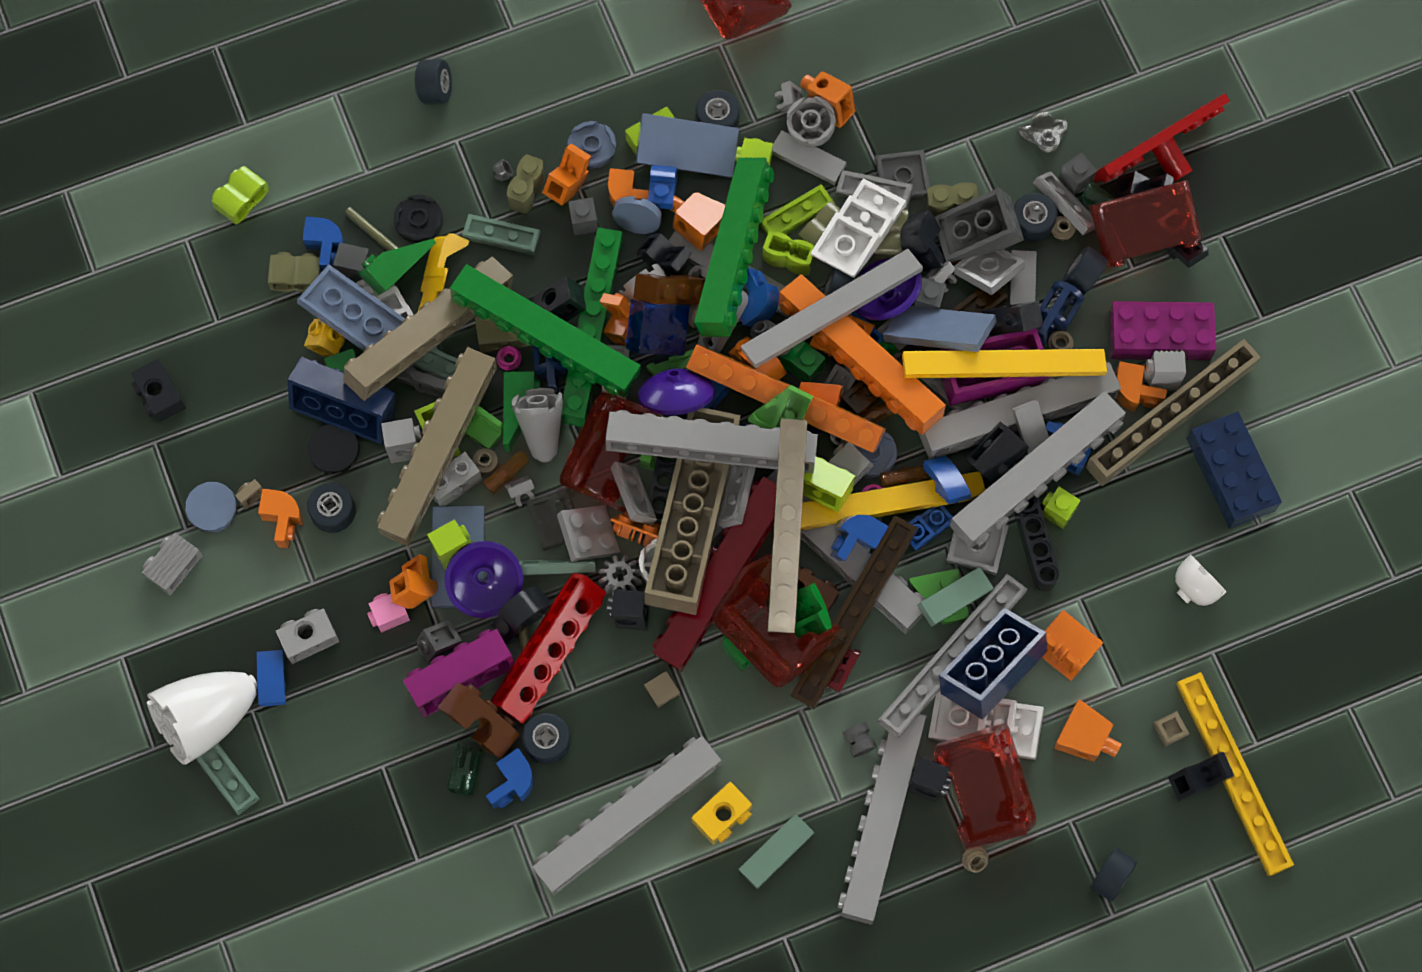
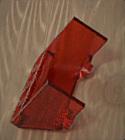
[560,392,662,513]
[712,554,841,688]

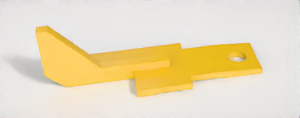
[418,233,469,312]

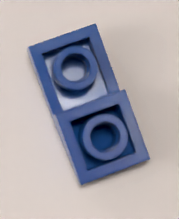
[923,455,971,504]
[909,505,953,551]
[257,650,286,707]

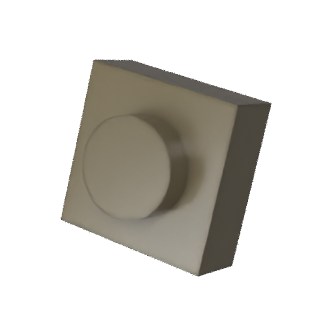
[235,479,263,510]

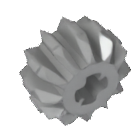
[598,555,642,597]

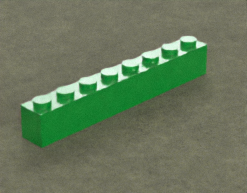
[694,157,774,337]
[561,228,623,428]
[450,264,641,398]

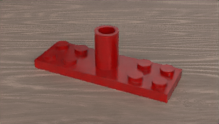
[1093,93,1230,184]

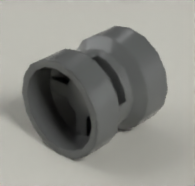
[842,722,877,758]

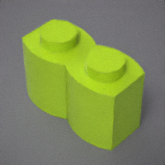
[211,166,269,225]
[762,232,815,275]

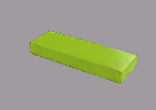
[759,184,835,235]

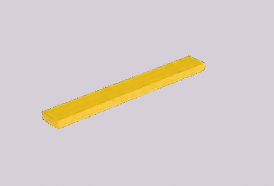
[902,349,1107,378]
[801,472,986,531]
[1176,672,1294,877]

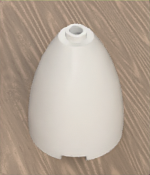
[147,671,258,765]

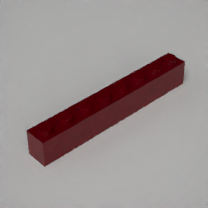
[652,476,777,672]

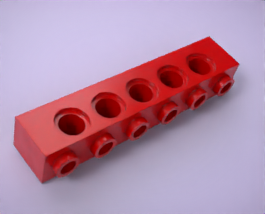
[490,573,607,724]

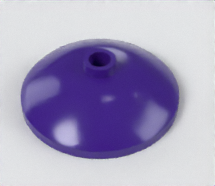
[855,257,922,320]
[638,369,715,415]
[445,541,523,618]

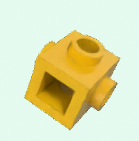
[304,318,345,357]

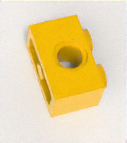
[691,781,752,845]

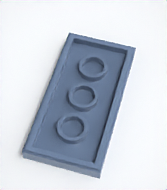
[635,113,739,178]
[297,264,405,351]
[883,306,996,352]
[432,506,485,609]

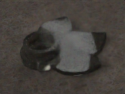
[1018,110,1068,152]

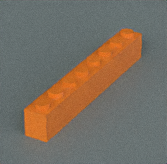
[779,274,946,435]
[686,344,886,453]

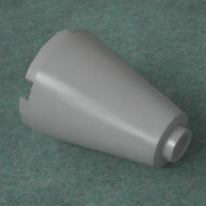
[512,388,563,462]

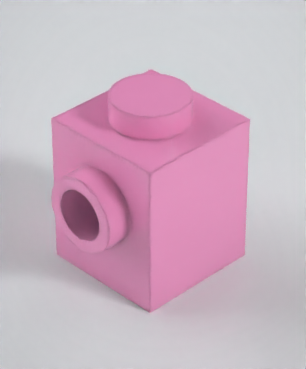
[367,593,410,633]

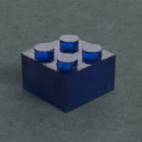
[626,299,690,356]

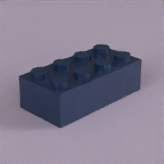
[288,357,395,445]
[1186,411,1282,529]
[939,608,1047,720]

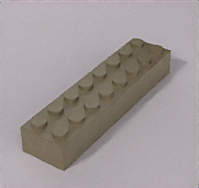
[644,408,741,615]

